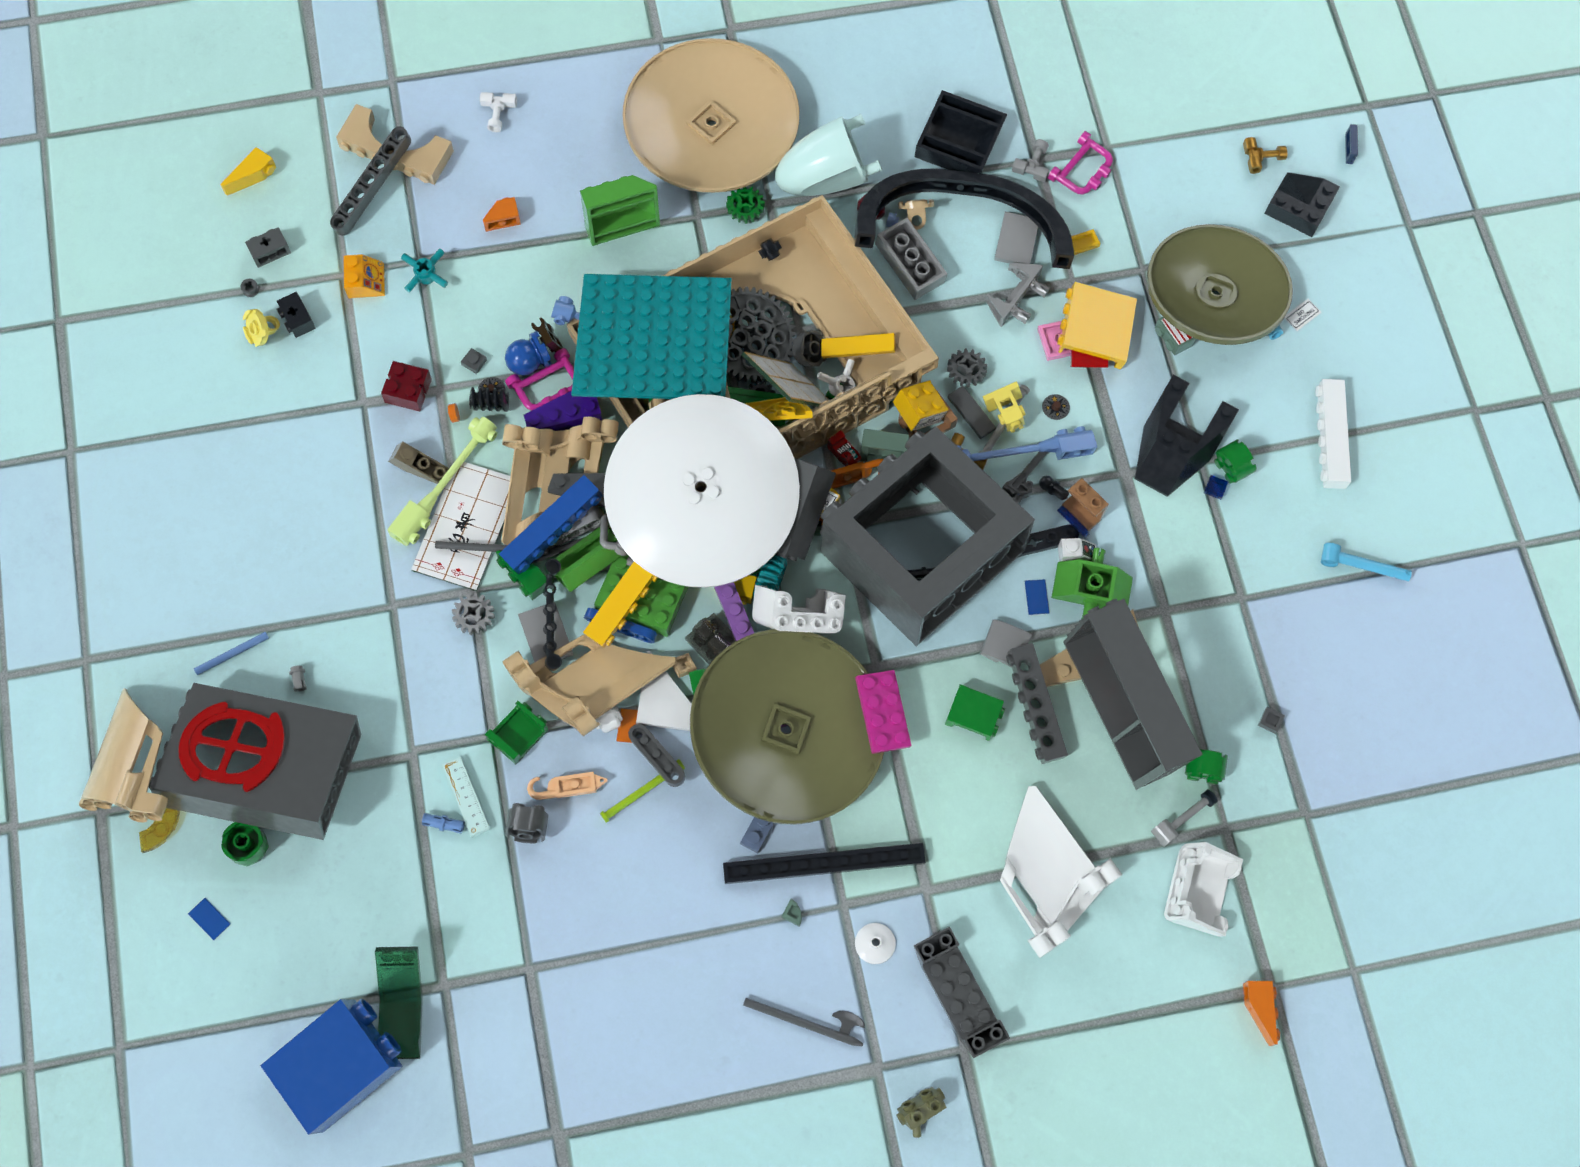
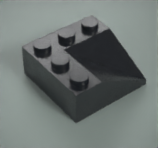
[1264,172,1340,237]

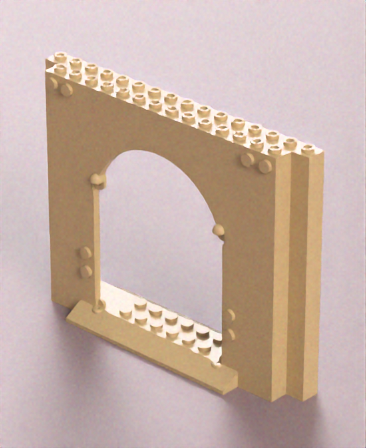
[567,195,939,492]

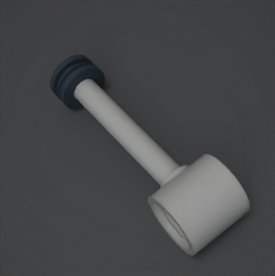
[1151,789,1218,847]

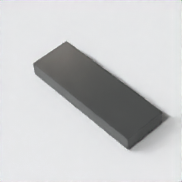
[948,386,996,439]

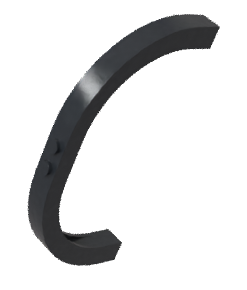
[854,169,1074,269]

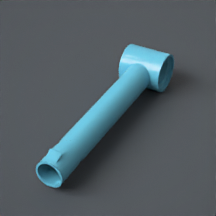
[1321,543,1412,582]

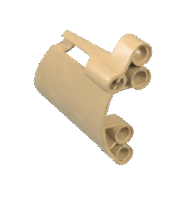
[502,635,677,736]
[79,688,168,823]

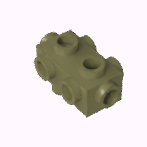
[896,1087,947,1138]

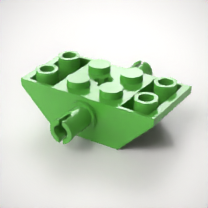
[1051,548,1133,619]

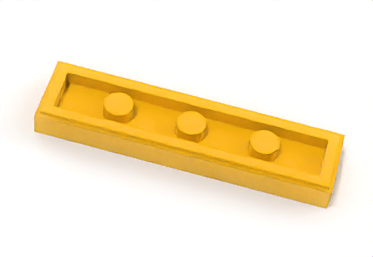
[821,333,895,358]

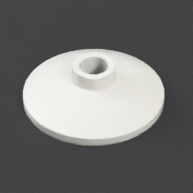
[855,923,896,964]

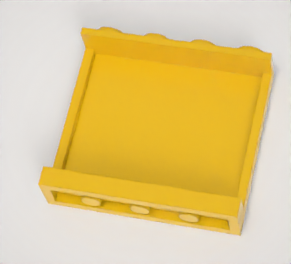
[1057,282,1137,369]

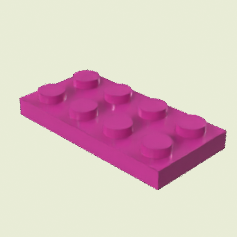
[855,670,912,754]

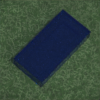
[1057,506,1090,539]

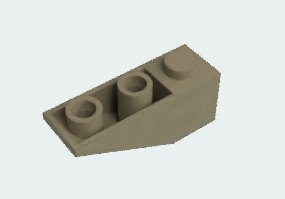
[388,441,449,484]

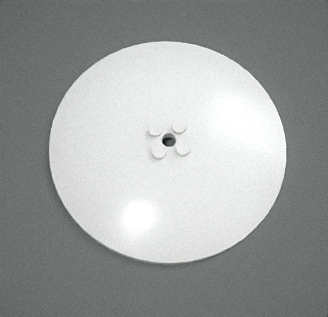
[604,394,800,588]

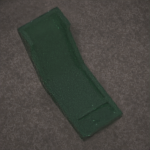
[375,946,423,1059]

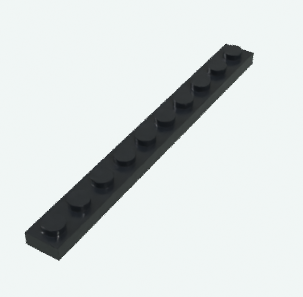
[723,843,926,884]

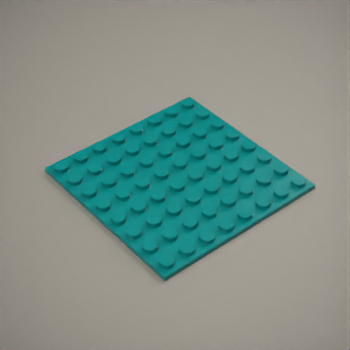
[571,274,732,399]

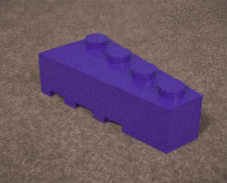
[524,391,602,431]

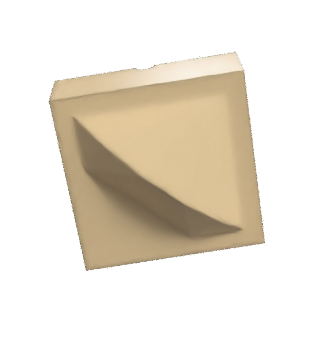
[672,653,697,678]

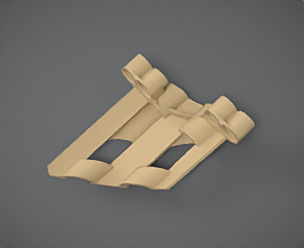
[501,417,619,545]

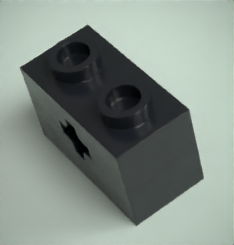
[277,291,316,338]

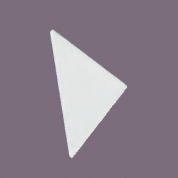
[636,651,691,731]

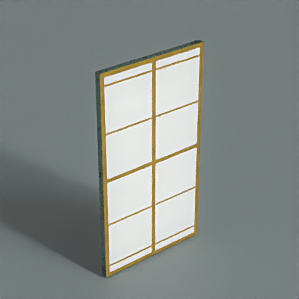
[741,352,829,407]

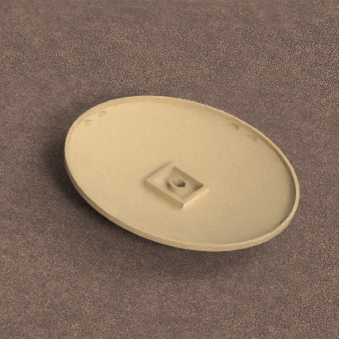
[623,38,799,193]

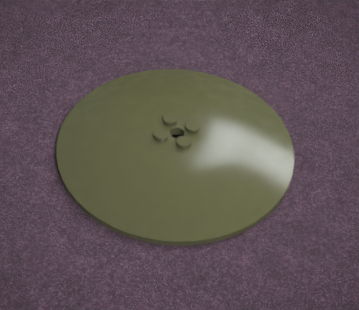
[690,629,884,824]

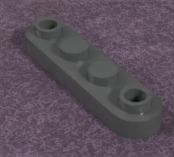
[628,724,685,787]

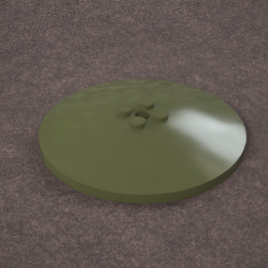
[1147,224,1293,345]

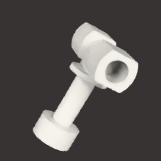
[480,92,517,132]

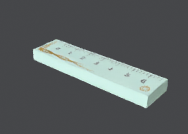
[442,757,490,837]

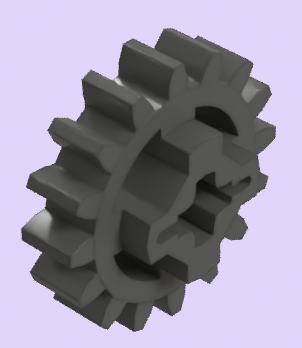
[947,348,987,387]

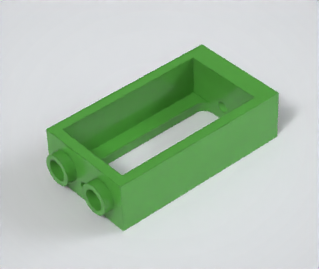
[554,527,621,592]

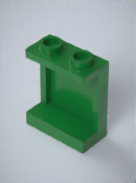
[945,684,1005,741]
[485,700,548,765]

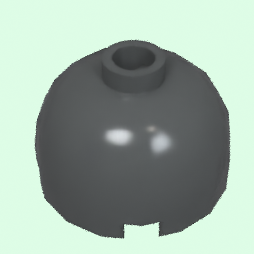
[792,330,827,367]

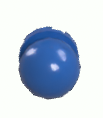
[505,331,552,375]

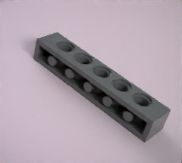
[1006,643,1068,764]

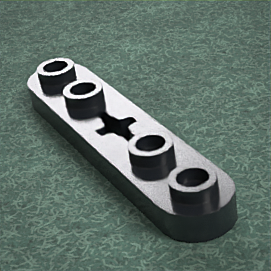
[1019,525,1079,557]

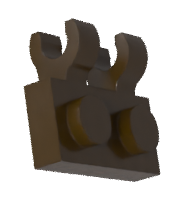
[531,318,563,353]

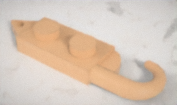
[527,772,608,800]

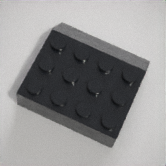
[914,90,1007,173]

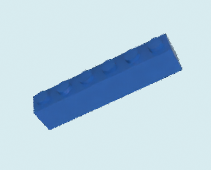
[499,475,603,575]

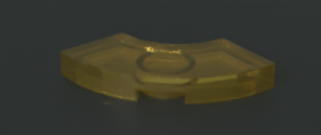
[139,808,180,853]

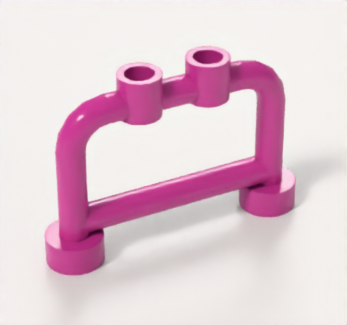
[1047,131,1113,195]
[505,348,574,411]

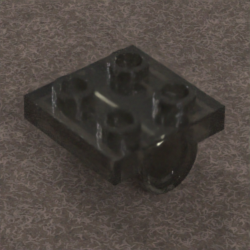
[685,613,736,665]

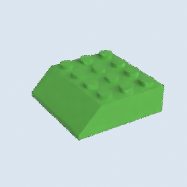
[580,175,660,246]
[594,555,688,637]

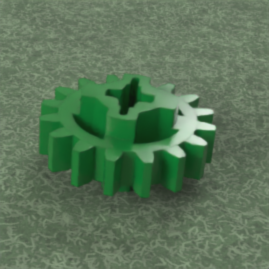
[726,186,765,224]

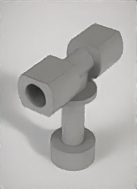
[1012,139,1049,183]

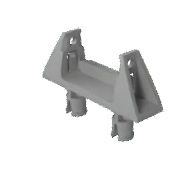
[986,263,1050,327]

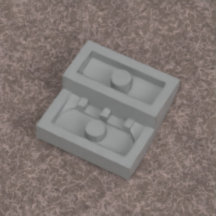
[980,619,1032,667]

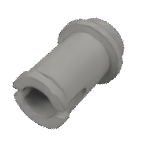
[289,665,307,692]

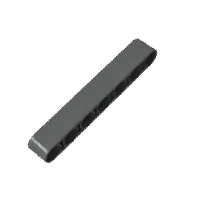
[330,126,411,236]

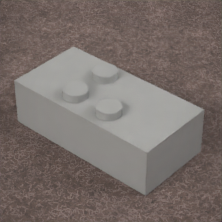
[875,218,947,300]

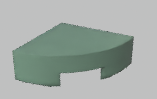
[781,899,802,927]

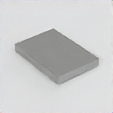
[994,211,1038,264]
[518,602,574,662]

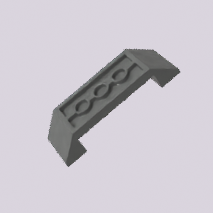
[914,927,1010,1058]

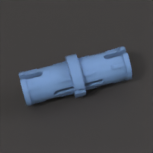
[422,813,465,834]

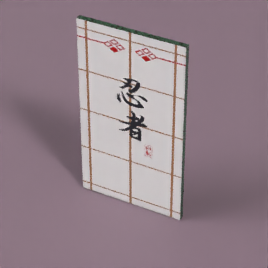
[411,462,511,591]

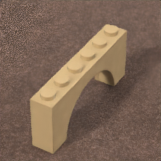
[336,104,454,185]

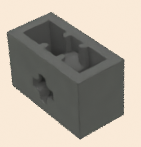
[245,227,291,268]

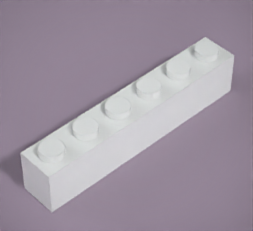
[1315,379,1351,489]

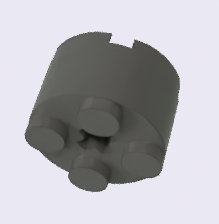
[505,803,548,844]

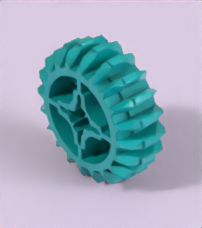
[753,553,788,597]

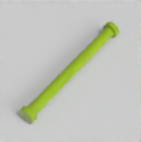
[600,759,685,823]

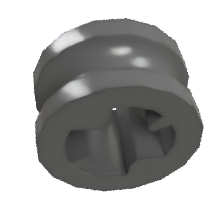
[240,278,259,297]

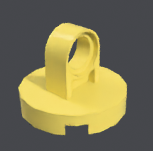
[243,309,280,347]

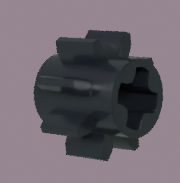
[758,238,782,261]

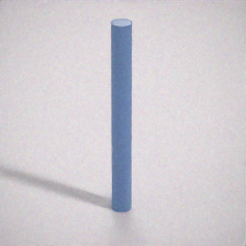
[194,632,269,675]

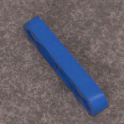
[584,608,657,644]

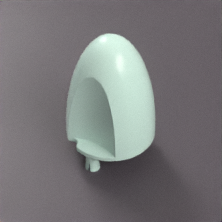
[775,114,882,196]

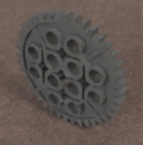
[727,287,797,383]

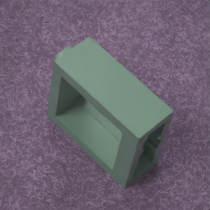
[860,429,909,462]

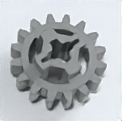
[452,593,495,635]

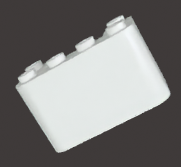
[752,585,846,633]

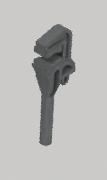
[1002,452,1048,504]

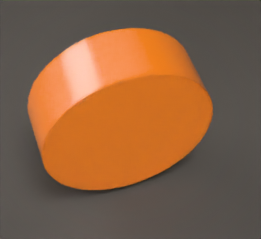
[448,403,460,423]

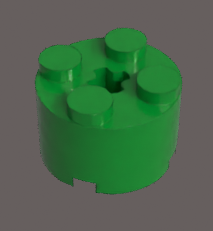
[1214,439,1257,484]
[1185,749,1228,784]
[221,822,269,866]

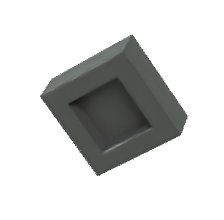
[461,348,487,374]
[1258,707,1285,734]

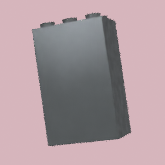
[776,458,836,561]

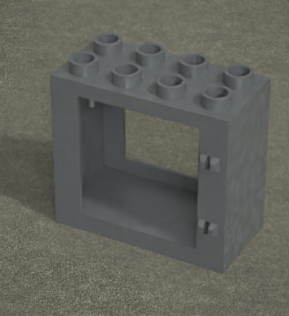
[820,426,1035,646]

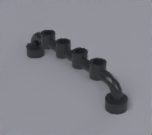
[543,559,562,671]

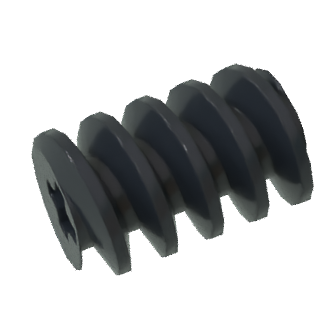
[469,387,509,412]

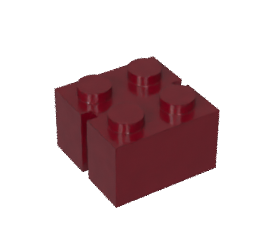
[381,361,432,412]

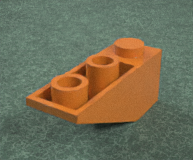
[1243,981,1280,1046]

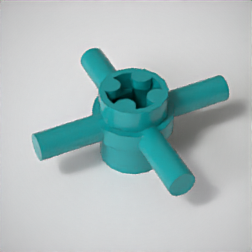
[401,248,448,293]

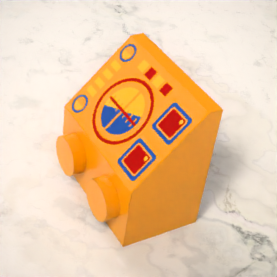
[344,254,385,298]

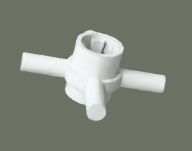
[817,359,855,398]

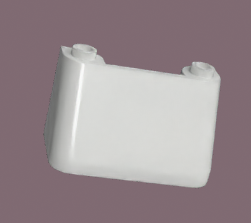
[1164,842,1243,937]

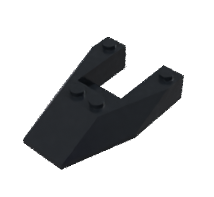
[1134,374,1239,497]

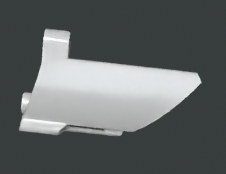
[1000,786,1122,958]

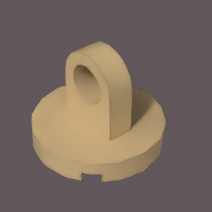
[898,199,934,230]

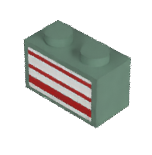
[1155,317,1196,356]

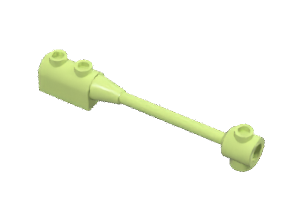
[387,417,498,546]

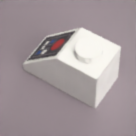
[1058,538,1096,562]

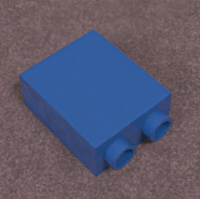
[260,998,403,1135]

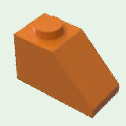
[483,197,521,232]

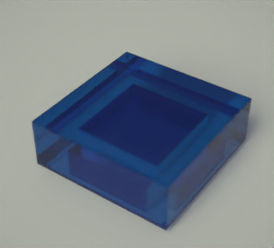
[1204,475,1228,500]

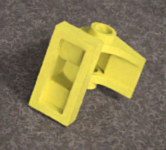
[982,381,1026,433]

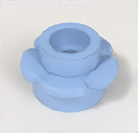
[885,212,899,227]

